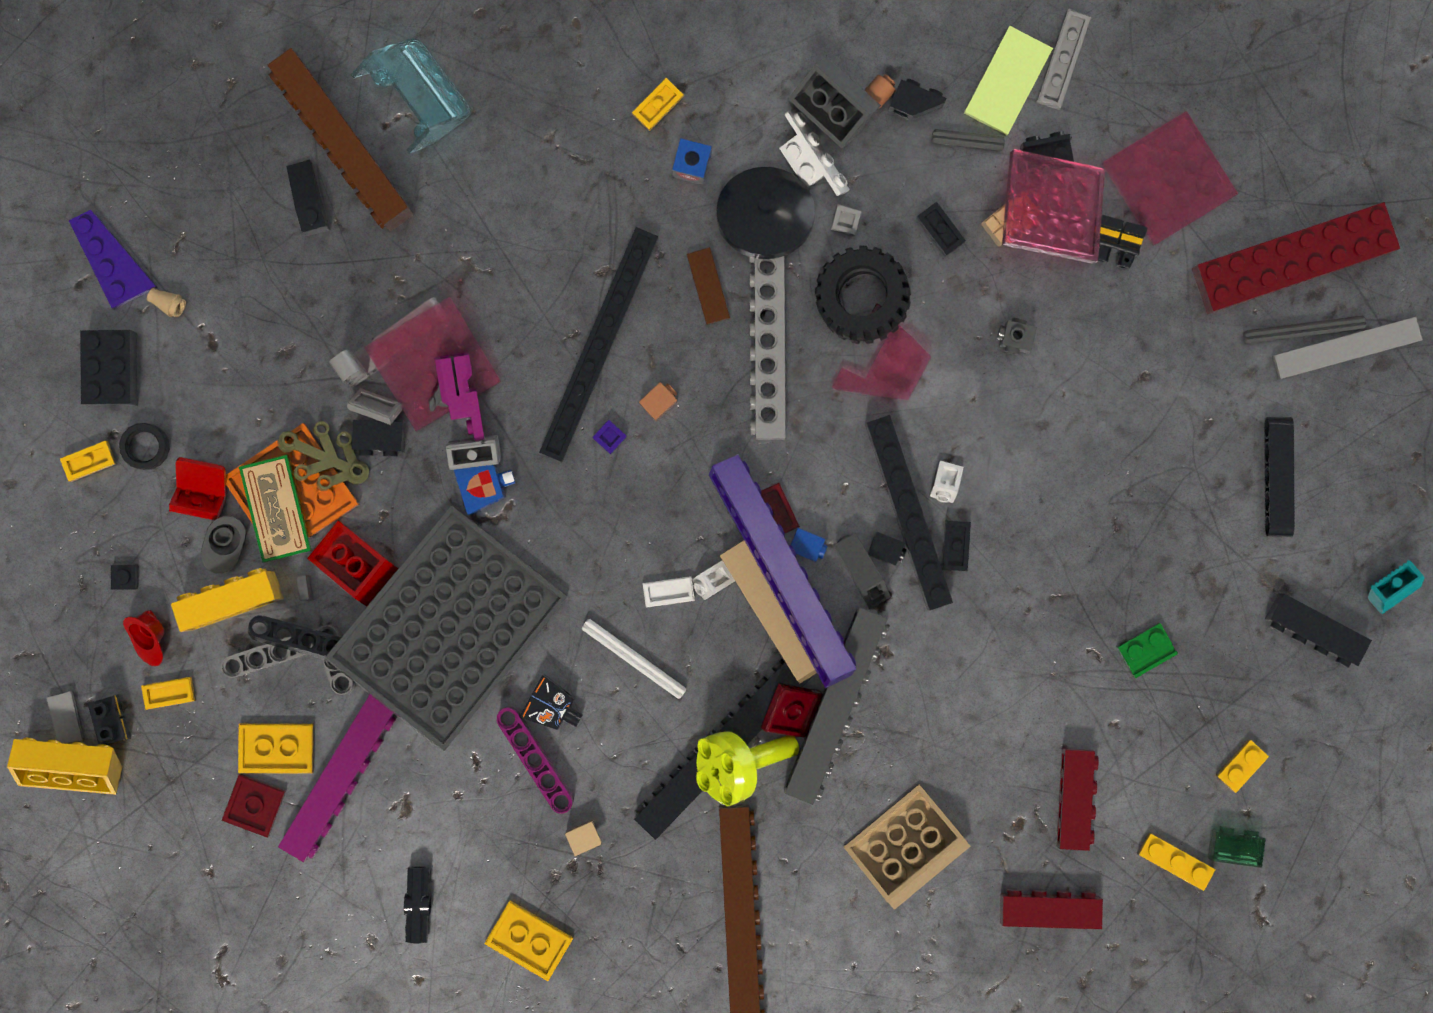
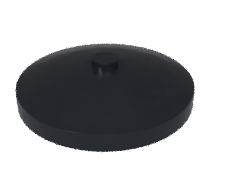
[716,167,815,259]

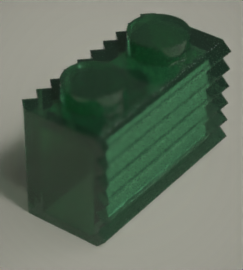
[1208,826,1266,868]

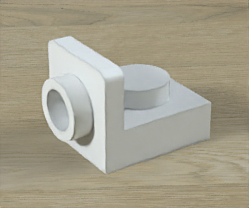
[930,461,964,503]
[692,560,735,600]

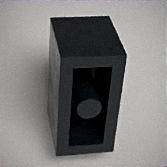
[352,420,406,457]

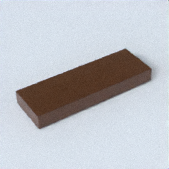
[687,247,730,325]

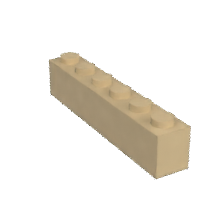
[720,541,817,683]

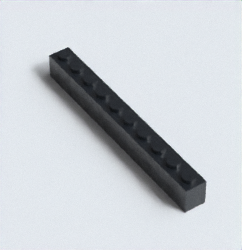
[634,658,815,840]

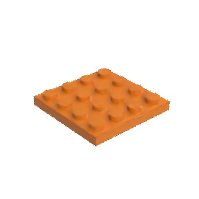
[226,423,360,538]

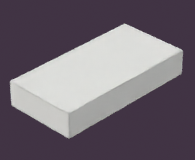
[643,576,695,608]

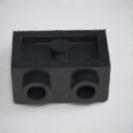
[1020,131,1075,175]

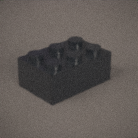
[80,330,138,407]

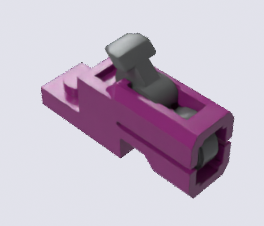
[428,352,485,441]

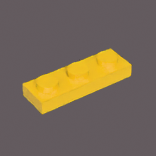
[1137,833,1216,891]

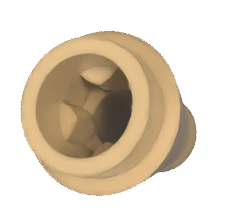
[147,288,186,317]

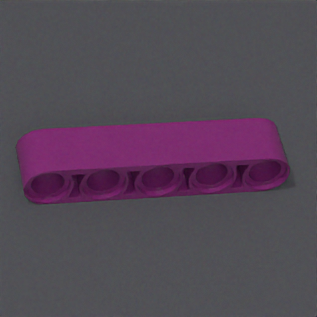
[496,707,574,814]

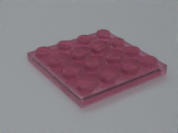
[1102,111,1238,246]
[1002,149,1105,264]
[364,296,501,431]

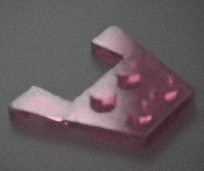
[832,303,931,401]

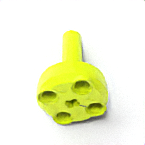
[696,731,799,806]

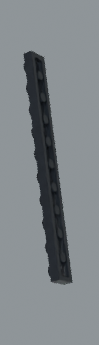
[539,227,659,462]

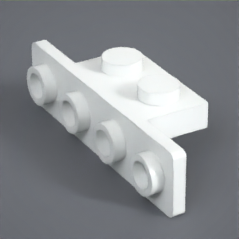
[779,109,850,196]

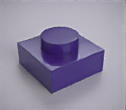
[592,420,627,454]

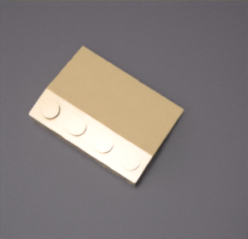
[844,785,971,910]

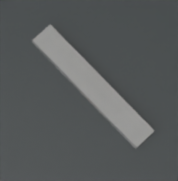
[1272,317,1423,380]

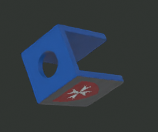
[672,138,712,185]

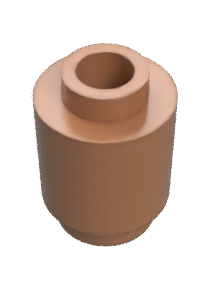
[865,74,896,109]

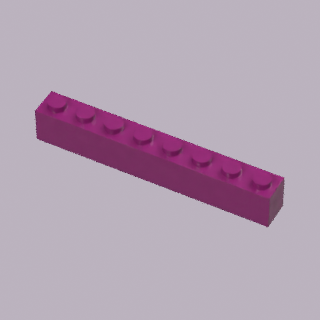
[278,694,397,862]

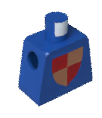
[454,464,516,515]

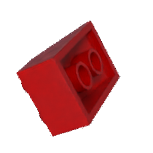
[307,520,399,607]

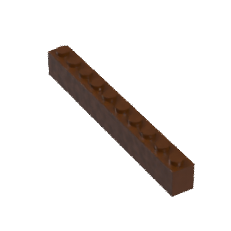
[719,805,765,1013]

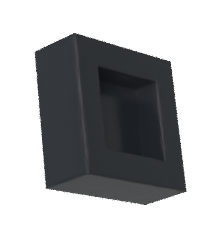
[111,565,138,590]

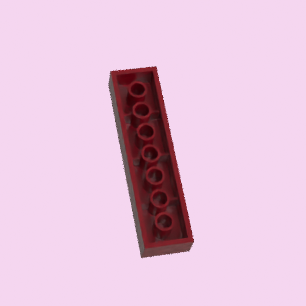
[1192,202,1401,315]

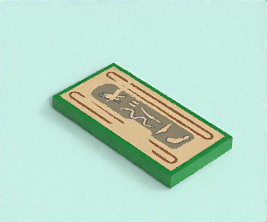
[239,455,312,563]

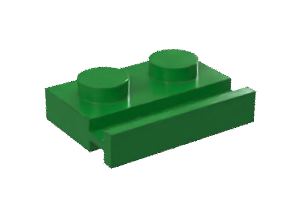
[1116,623,1178,678]

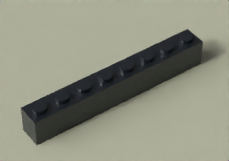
[865,415,953,611]

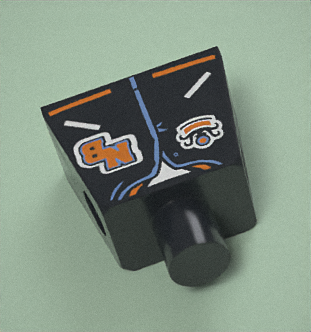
[520,674,583,730]

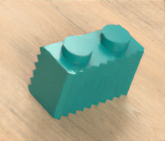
[1368,560,1425,614]

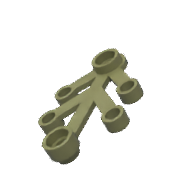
[277,421,369,491]

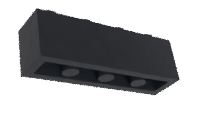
[1265,593,1372,668]

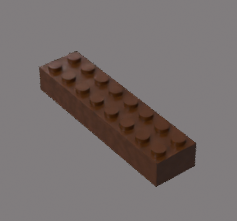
[268,48,414,232]

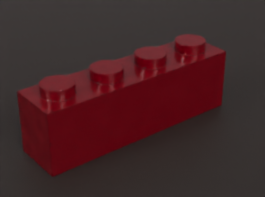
[1056,748,1099,851]
[1000,889,1103,929]

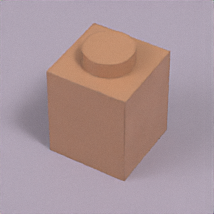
[639,382,678,421]

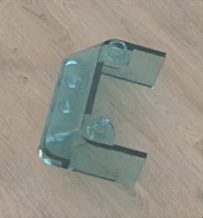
[351,38,471,154]

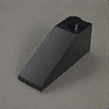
[286,160,330,237]

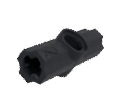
[404,866,431,944]

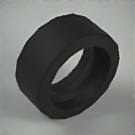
[119,423,170,470]

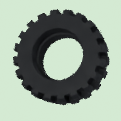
[815,245,911,344]

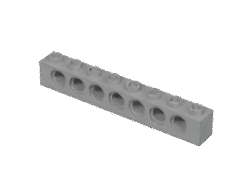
[749,256,786,440]

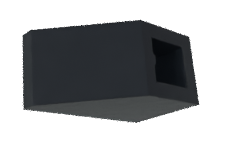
[888,79,947,120]

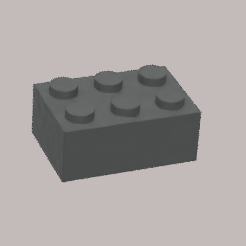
[788,56,881,148]

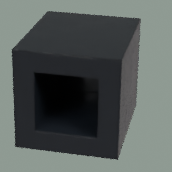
[868,532,907,566]

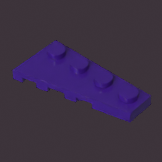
[69,210,158,309]

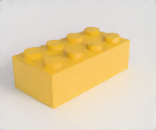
[171,568,284,632]
[7,737,122,795]

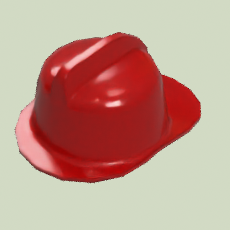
[123,610,164,666]

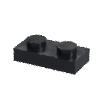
[916,202,966,257]
[942,521,971,571]

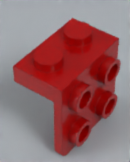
[169,457,226,520]

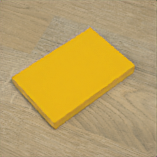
[238,723,314,773]
[484,900,574,981]

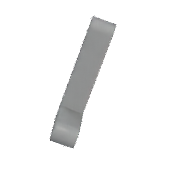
[329,297,449,387]
[221,625,356,695]

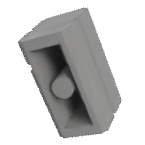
[446,435,501,470]

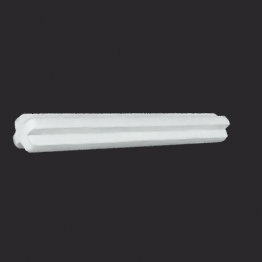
[582,619,686,699]

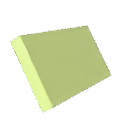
[964,26,1053,136]

